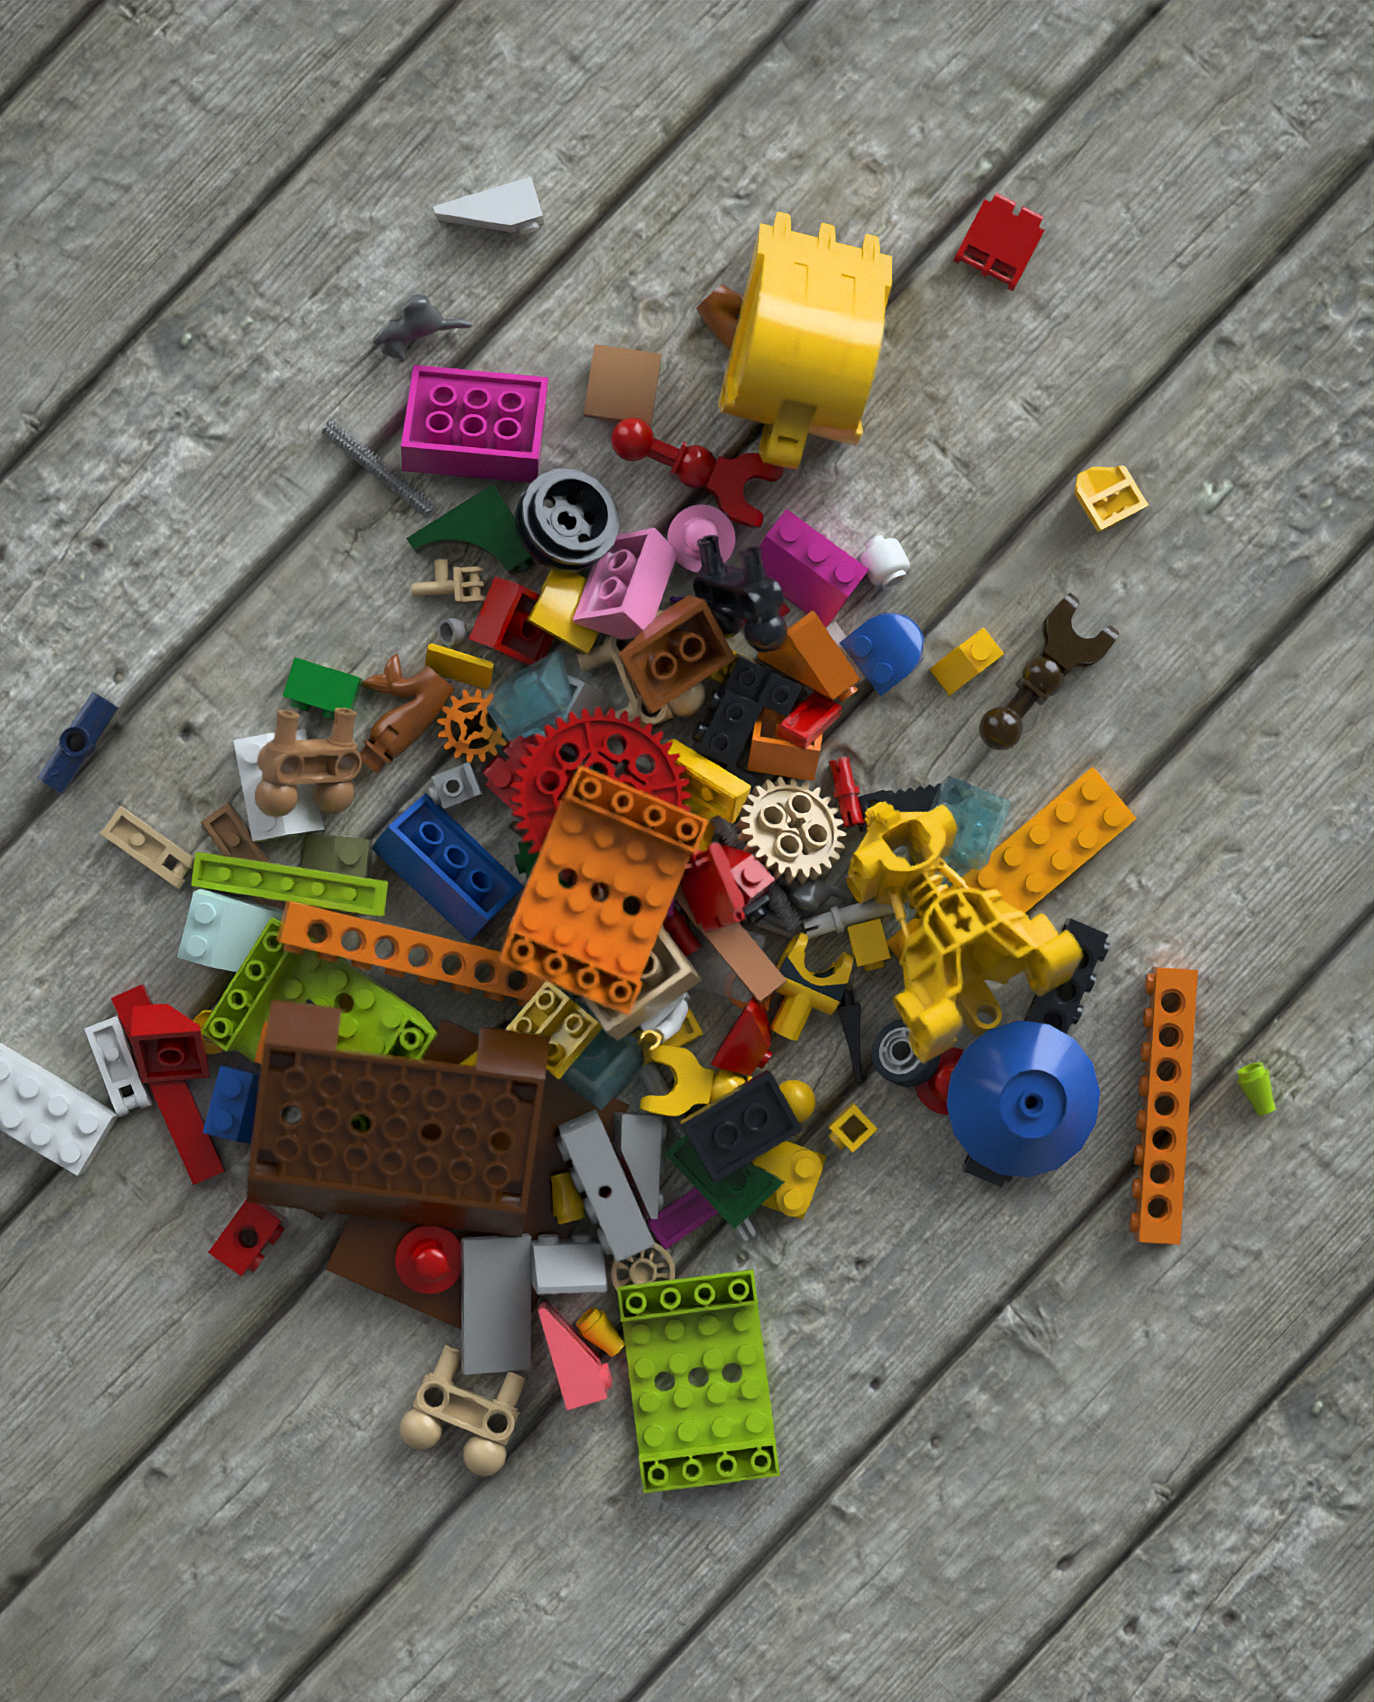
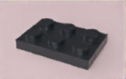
[679,1069,803,1183]

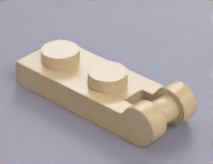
[100,806,195,889]

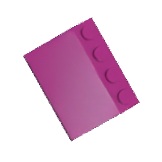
[401,365,548,483]

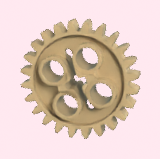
[736,777,846,884]

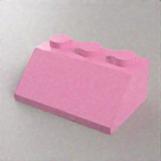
[573,528,678,640]

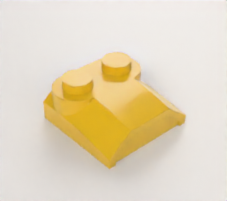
[751,1140,826,1220]

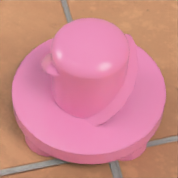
[667,505,735,573]

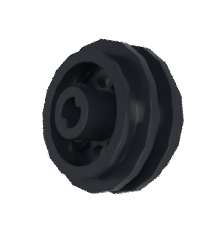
[514,468,620,573]

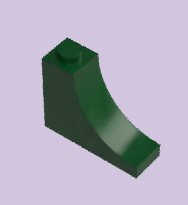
[406,484,535,575]

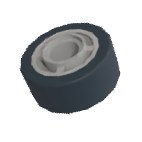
[872,1020,941,1088]

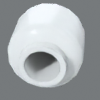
[860,536,910,589]

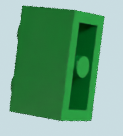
[282,657,363,720]

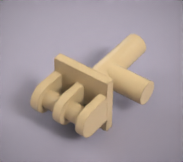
[411,559,485,604]

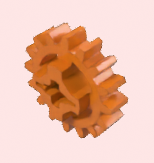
[437,689,512,763]

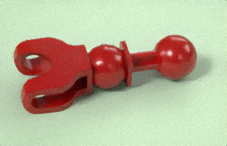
[611,418,784,529]

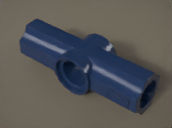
[37,691,119,794]

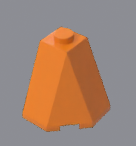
[756,611,861,702]

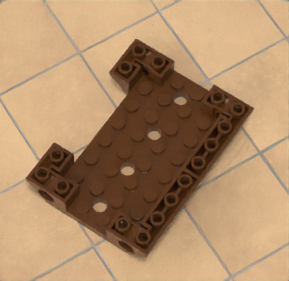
[247,999,550,1237]

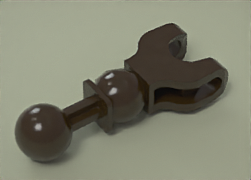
[979,593,1119,751]

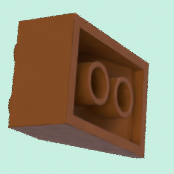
[618,595,736,714]

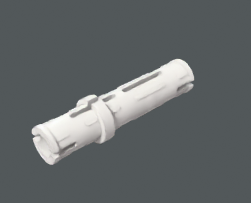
[802,898,905,940]

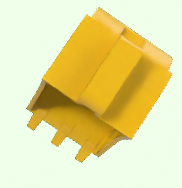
[717,212,892,470]

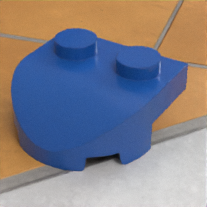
[839,612,924,696]

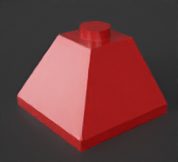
[711,995,773,1076]
[130,1004,210,1083]

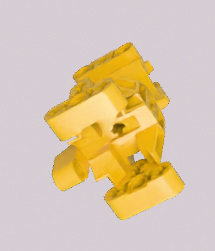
[846,802,1082,1063]

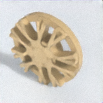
[611,1242,675,1290]

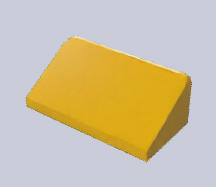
[424,643,496,690]

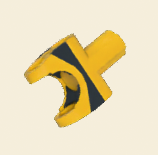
[770,932,853,1041]

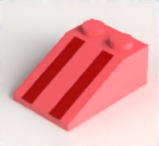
[538,1299,613,1410]

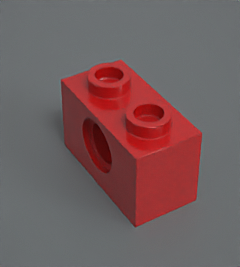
[208,1199,286,1276]

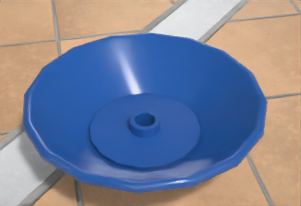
[946,1021,1100,1178]

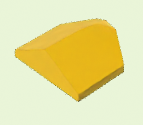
[1074,466,1148,532]

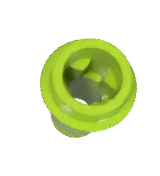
[1236,1062,1276,1116]

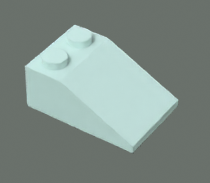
[177,888,284,972]

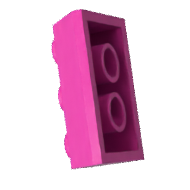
[759,509,869,628]

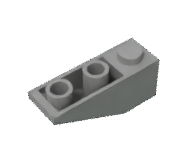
[612,1112,666,1219]

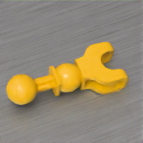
[639,1045,816,1123]

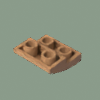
[584,344,662,427]

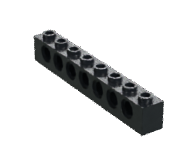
[961,918,1110,1187]

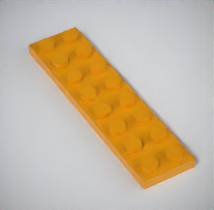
[886,767,1137,960]

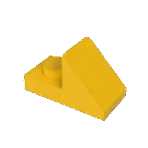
[929,627,1004,696]

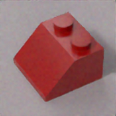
[468,576,554,670]

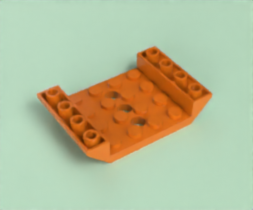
[498,765,708,1016]

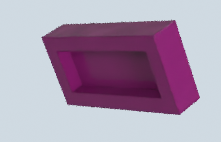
[646,1187,719,1250]

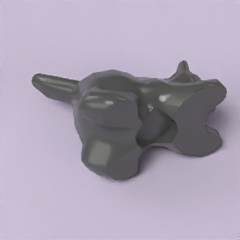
[373,294,472,362]
[769,852,854,919]

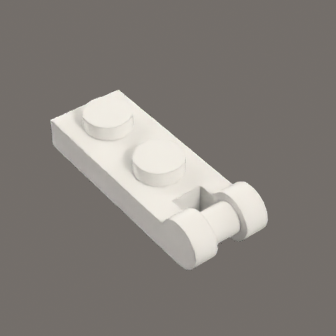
[84,1016,152,1117]

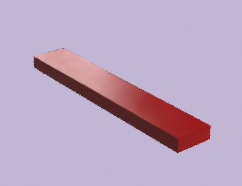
[111,984,226,1185]

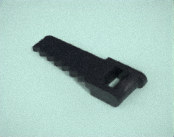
[858,780,964,832]

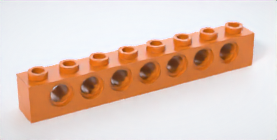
[276,900,546,1007]
[1129,967,1198,1245]

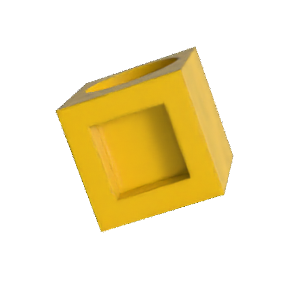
[846,918,891,971]

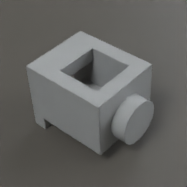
[428,762,483,810]

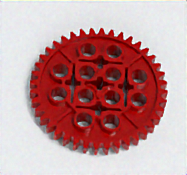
[509,707,691,889]

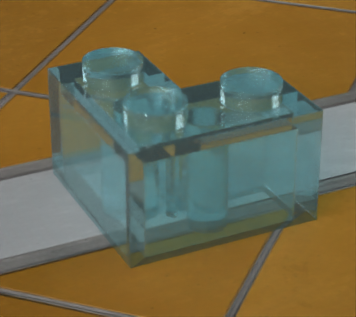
[929,775,1012,871]

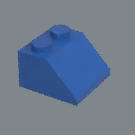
[203,1064,285,1144]

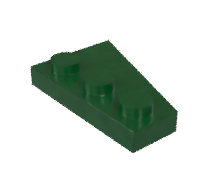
[664,1134,785,1229]

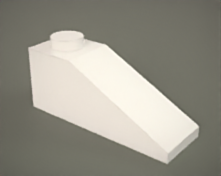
[433,177,544,234]

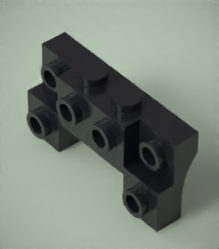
[690,653,803,794]

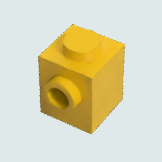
[828,1102,878,1153]

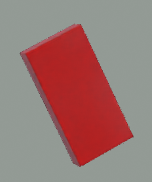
[776,692,842,750]

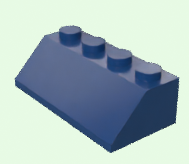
[371,793,523,942]

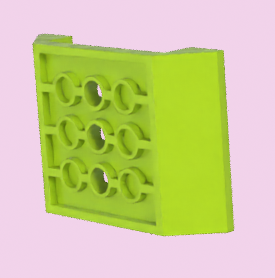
[201,918,437,1131]
[617,1269,780,1493]

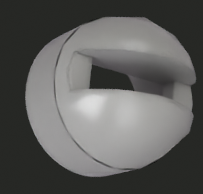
[438,618,468,646]

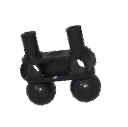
[693,535,788,653]

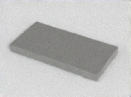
[461,1233,531,1375]

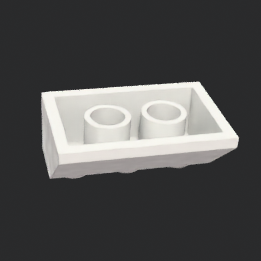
[233,729,325,842]

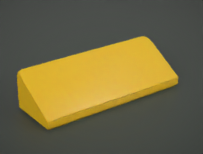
[666,739,751,824]

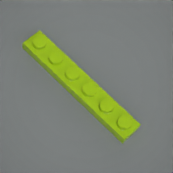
[191,852,388,916]

